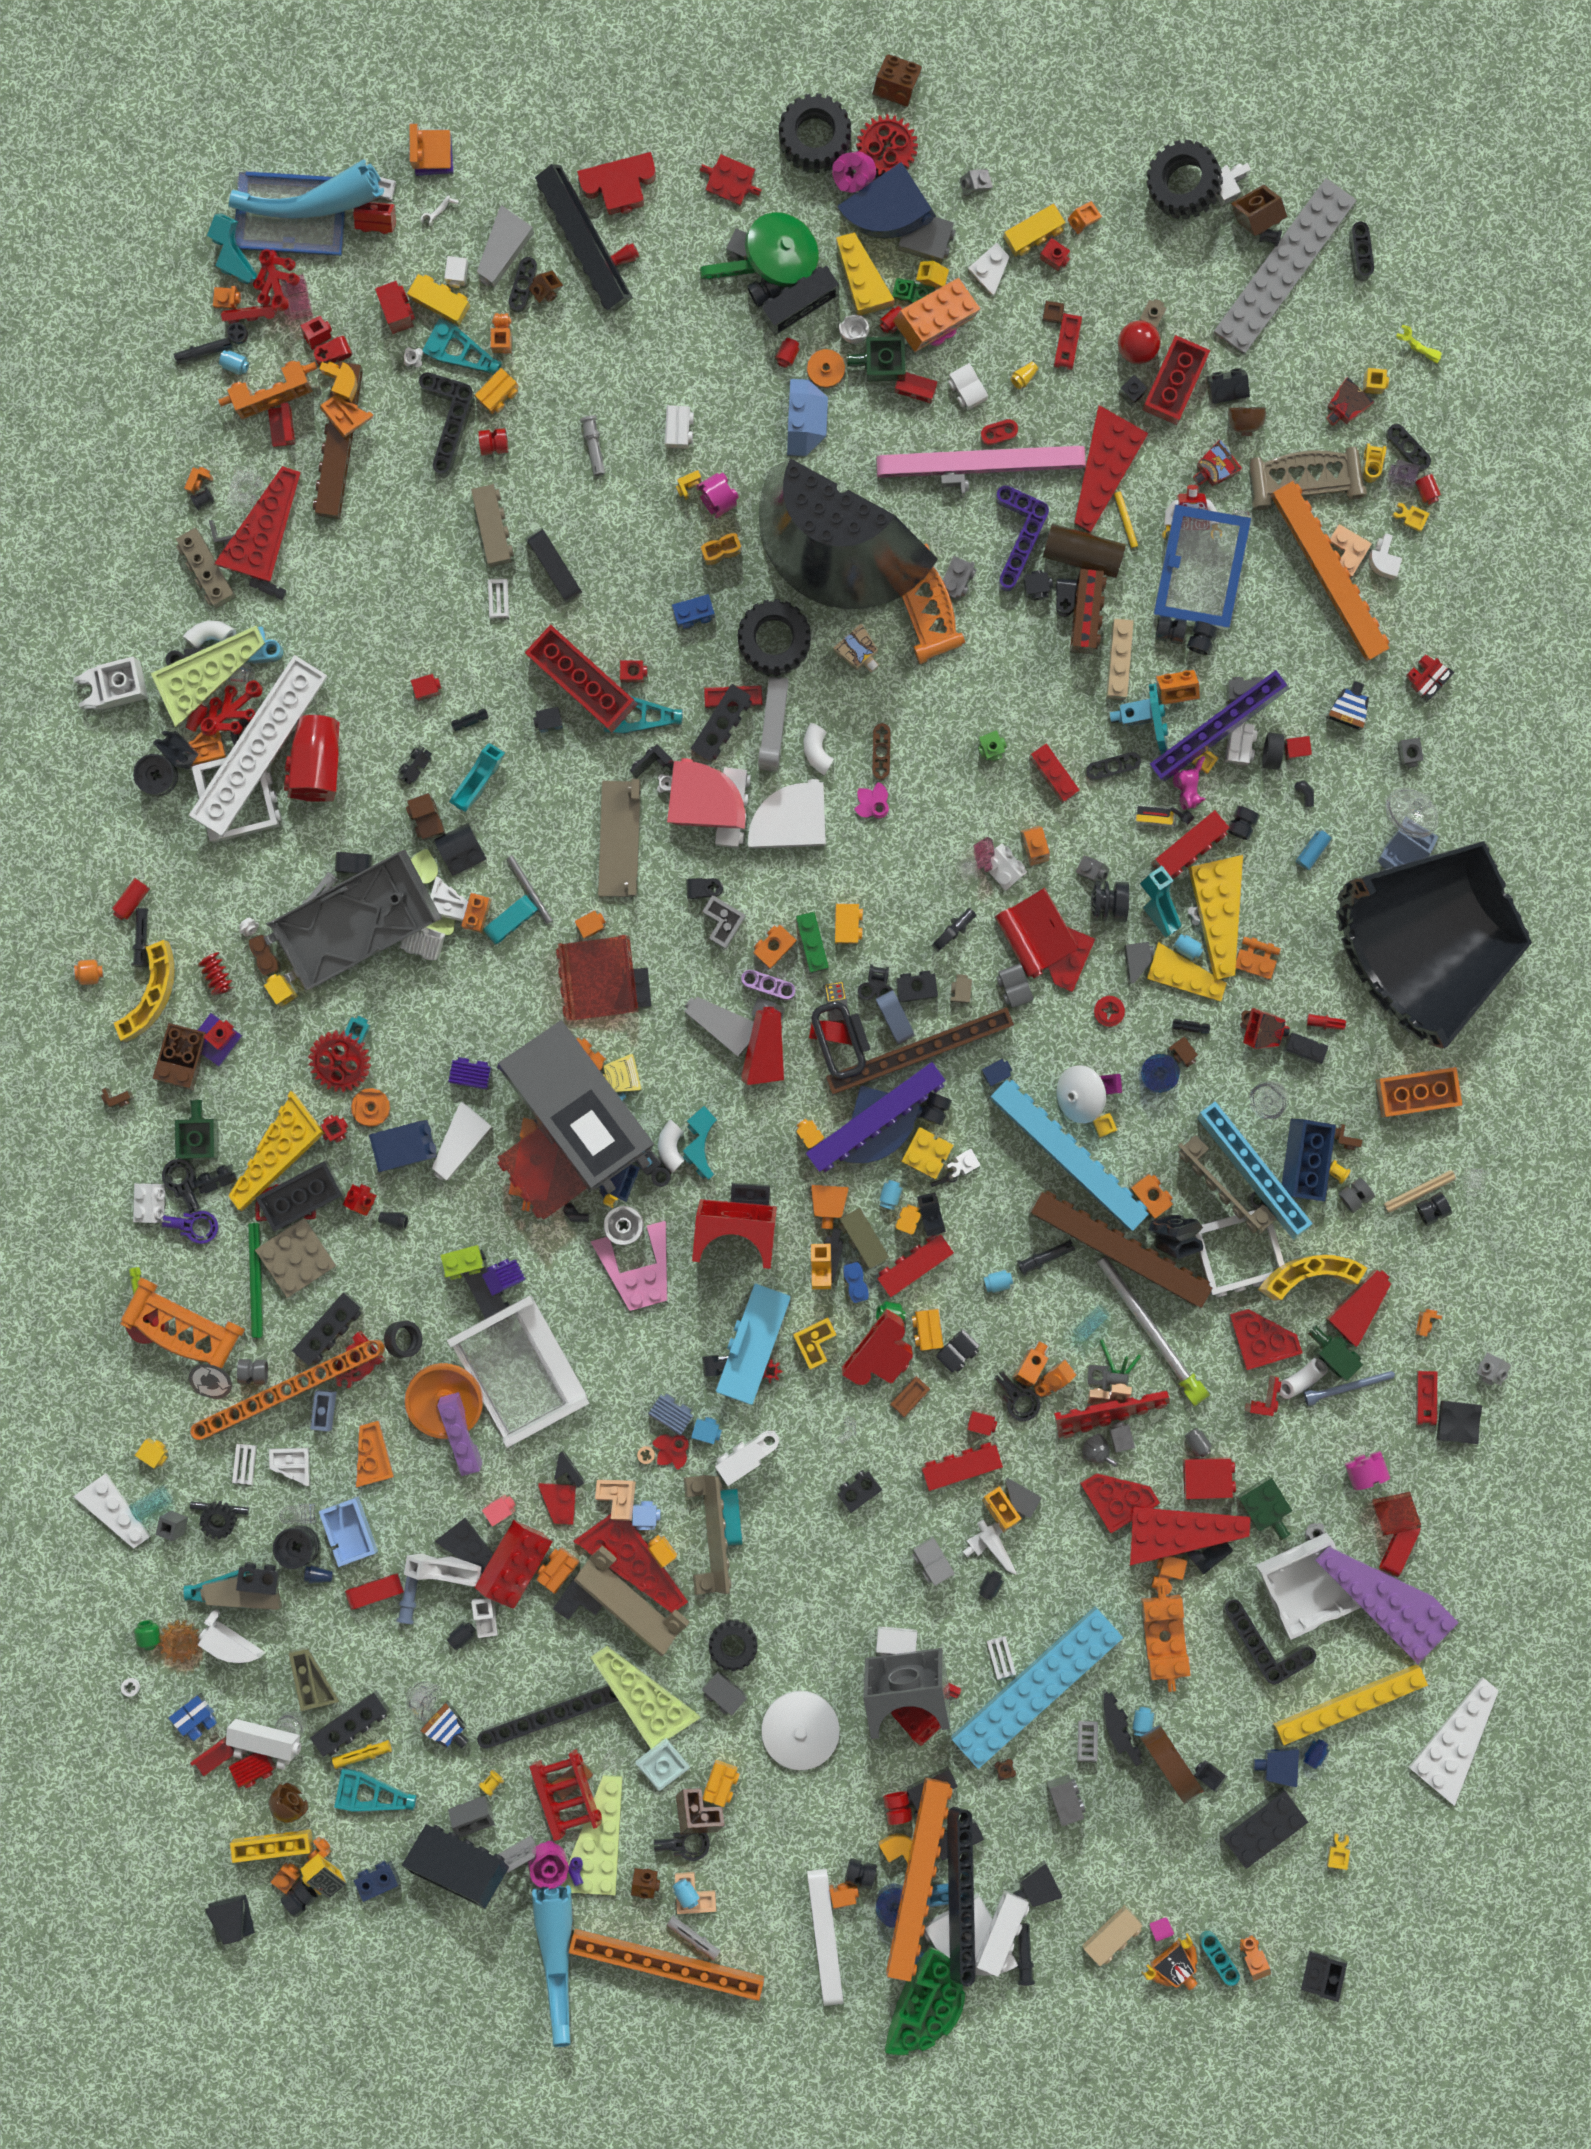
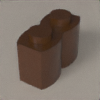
[249,935,281,977]

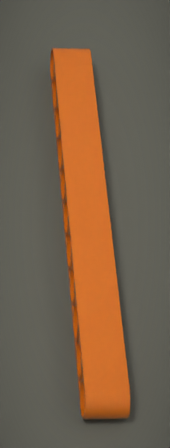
[190,1340,385,1440]

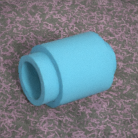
[219,350,249,375]
[1173,934,1203,960]
[879,1180,903,1210]
[984,1270,1013,1293]
[1132,1707,1154,1736]
[672,1878,700,1909]

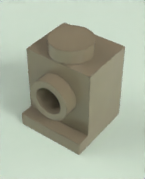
[1139,299,1167,329]
[950,974,972,1003]

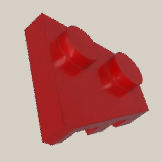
[538,1483,576,1525]

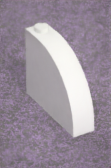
[748,779,826,849]
[924,1893,1018,1976]

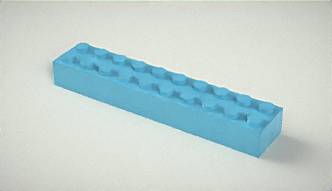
[989,1080,1148,1231]
[951,1606,1123,1769]

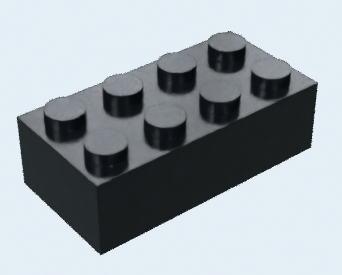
[762,265,839,336]
[255,1161,345,1232]
[1220,1787,1309,1869]

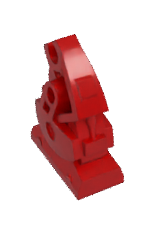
[336,1331,386,1388]

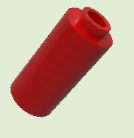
[112,878,150,920]

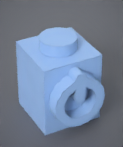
[633,1501,661,1530]

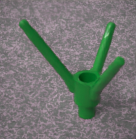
[1100,1340,1141,1375]

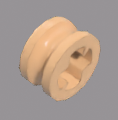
[637,1446,655,1464]

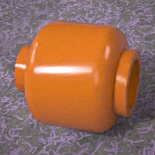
[74,959,103,985]

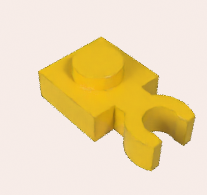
[1392,503,1430,532]
[1327,1833,1350,1870]

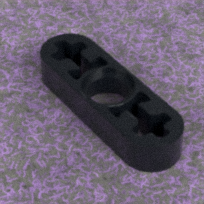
[509,257,538,312]
[1386,424,1431,471]
[1086,752,1141,780]

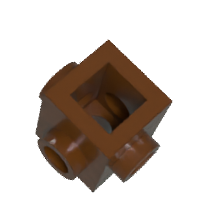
[529,270,563,303]
[631,1868,661,1899]

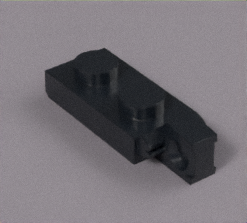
[824,1228,843,1283]

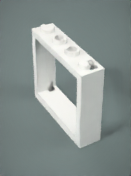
[191,758,282,843]
[1194,1207,1284,1298]

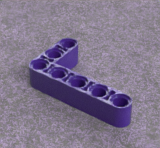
[996,485,1049,591]

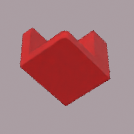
[1284,736,1312,760]

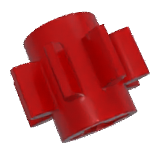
[762,1358,783,1383]

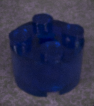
[1139,1054,1180,1093]
[875,1883,903,1928]

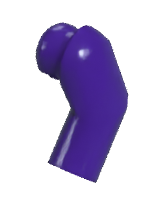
[568,1857,584,1887]

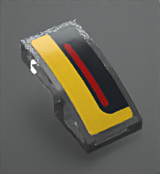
[1134,804,1177,828]

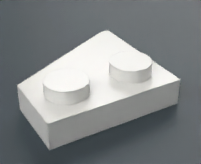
[968,243,1009,297]
[430,877,468,921]
[269,1448,310,1486]

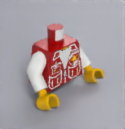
[1162,485,1222,539]

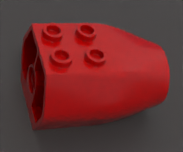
[284,715,340,802]

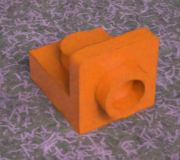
[1068,201,1102,234]
[213,286,241,309]
[184,467,213,495]
[1415,1309,1442,1337]
[305,1837,331,1864]
[270,1862,301,1894]

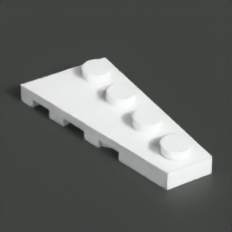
[73,1473,151,1549]

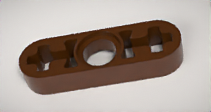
[872,723,891,780]

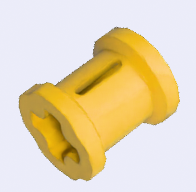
[1329,1160,1351,1184]
[478,1770,504,1796]

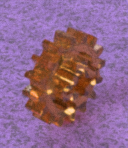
[158,1619,200,1663]

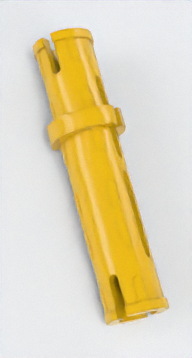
[332,1740,392,1769]

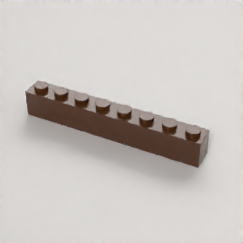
[313,361,363,519]

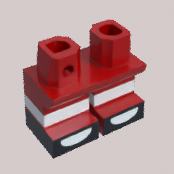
[1406,654,1455,702]

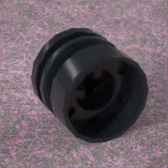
[133,754,178,796]
[1090,881,1129,923]
[273,1525,320,1569]

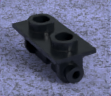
[397,745,432,785]
[196,1164,237,1194]

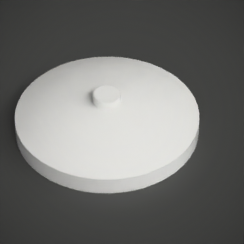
[762,1691,839,1770]

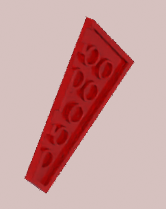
[1054,1390,1170,1438]
[573,1514,688,1612]

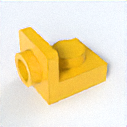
[675,470,702,500]

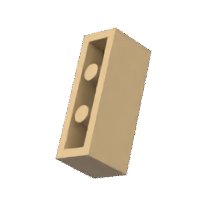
[1082,1905,1142,1966]

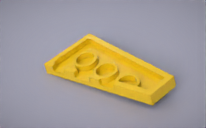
[1147,942,1227,1002]

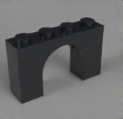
[907,1766,984,1861]

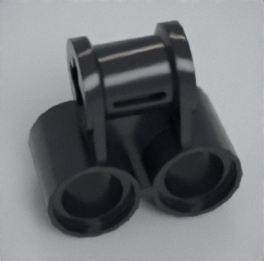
[857,964,893,1001]

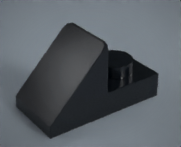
[554,1450,586,1487]

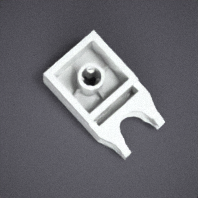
[74,657,148,710]
[715,1431,779,1486]

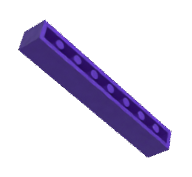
[1150,670,1290,782]
[806,1062,946,1173]

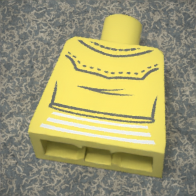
[603,1054,642,1092]

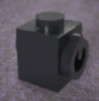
[1023,570,1053,601]

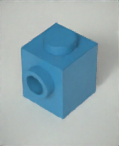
[691,1417,722,1444]

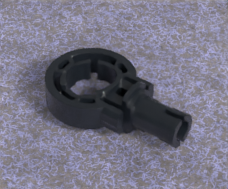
[931,908,977,952]
[162,1159,201,1213]
[994,1371,1040,1421]
[654,1832,710,1861]

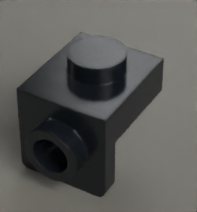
[1194,1760,1228,1792]

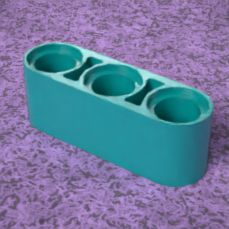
[483,895,538,945]
[720,1488,743,1546]
[1199,1931,1240,1986]

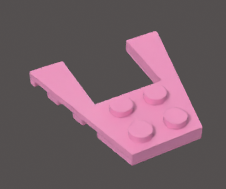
[591,1221,667,1311]

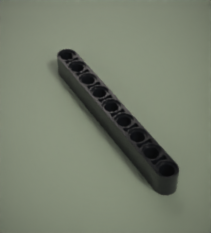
[477,1684,619,1749]
[947,1807,976,1987]

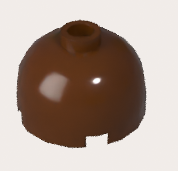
[1228,407,1266,436]
[268,1783,308,1823]

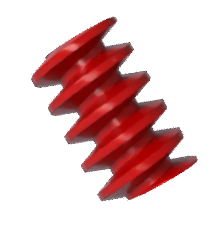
[198,952,235,995]

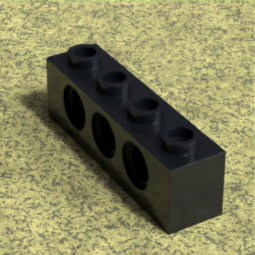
[690,684,753,761]
[292,1292,363,1366]
[310,1690,389,1757]

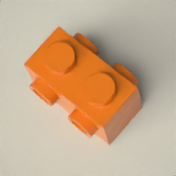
[1156,670,1200,705]

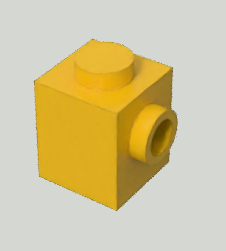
[916,261,949,288]
[1363,368,1389,394]
[135,1438,168,1468]

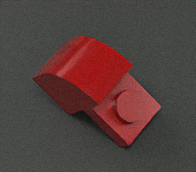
[809,1020,853,1046]

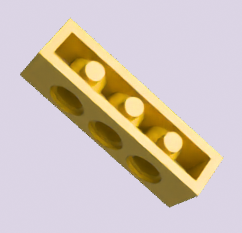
[230,1829,314,1863]

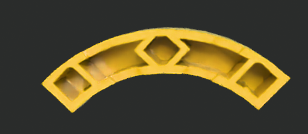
[113,940,175,1042]
[1258,1255,1367,1301]

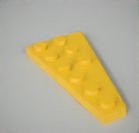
[1188,855,1243,980]
[228,1091,325,1211]

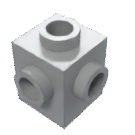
[1477,1352,1511,1386]

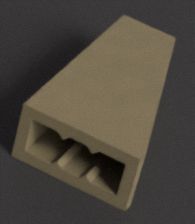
[200,1573,282,1610]

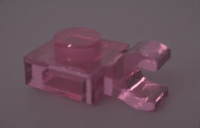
[973,837,995,873]

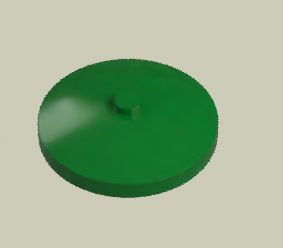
[745,212,819,287]

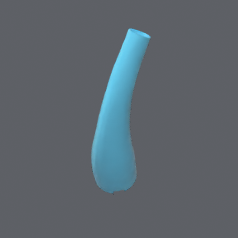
[229,159,384,219]
[532,1885,573,2047]

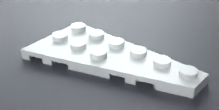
[1409,1677,1499,1806]

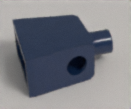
[1253,1747,1299,1787]

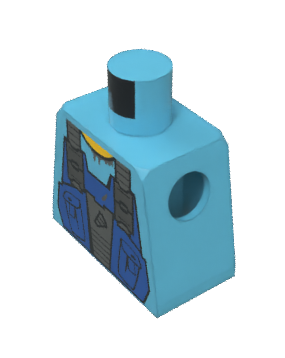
[1110,699,1154,727]

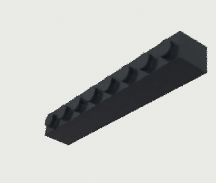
[535,164,633,311]

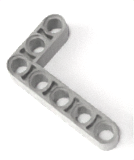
[758,676,789,772]

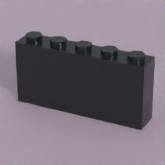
[402,1824,509,1909]

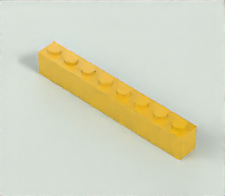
[1273,1664,1428,1745]

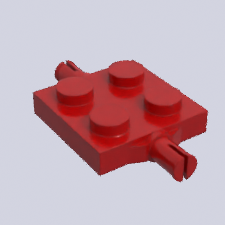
[699,154,762,206]

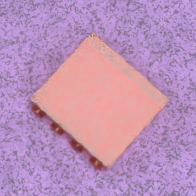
[556,935,638,1021]
[497,1128,587,1220]

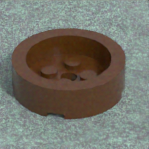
[1140,1724,1204,1805]

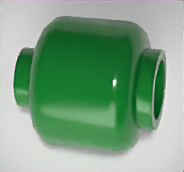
[876,1301,906,1322]
[134,1620,161,1651]

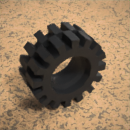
[199,1501,237,1539]

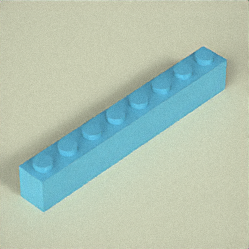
[1197,1101,1312,1240]

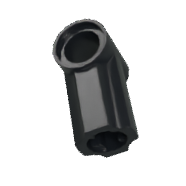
[702,1355,729,1376]

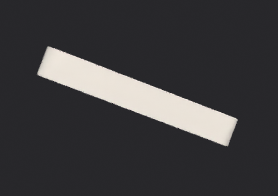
[807,1869,843,2006]

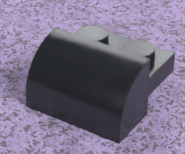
[434,823,487,876]
[1301,1950,1348,2002]

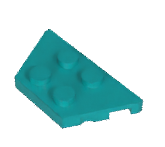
[1149,683,1169,755]

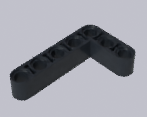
[419,372,474,477]
[1223,1597,1316,1685]

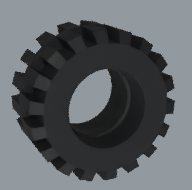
[709,1619,758,1672]

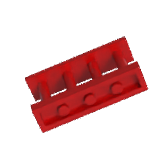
[529,1749,602,1841]

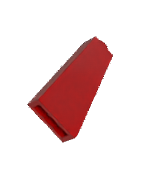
[741,1007,784,1085]
[1326,1270,1391,1347]

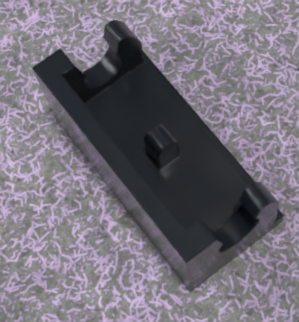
[153,731,199,769]

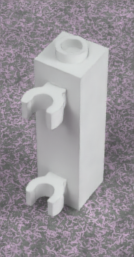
[226,1719,301,1770]

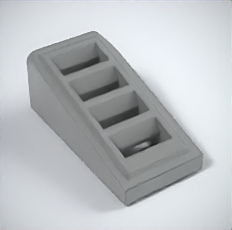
[1077,1721,1098,1763]

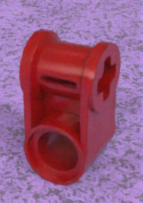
[314,336,353,366]

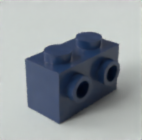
[353,1860,401,1902]

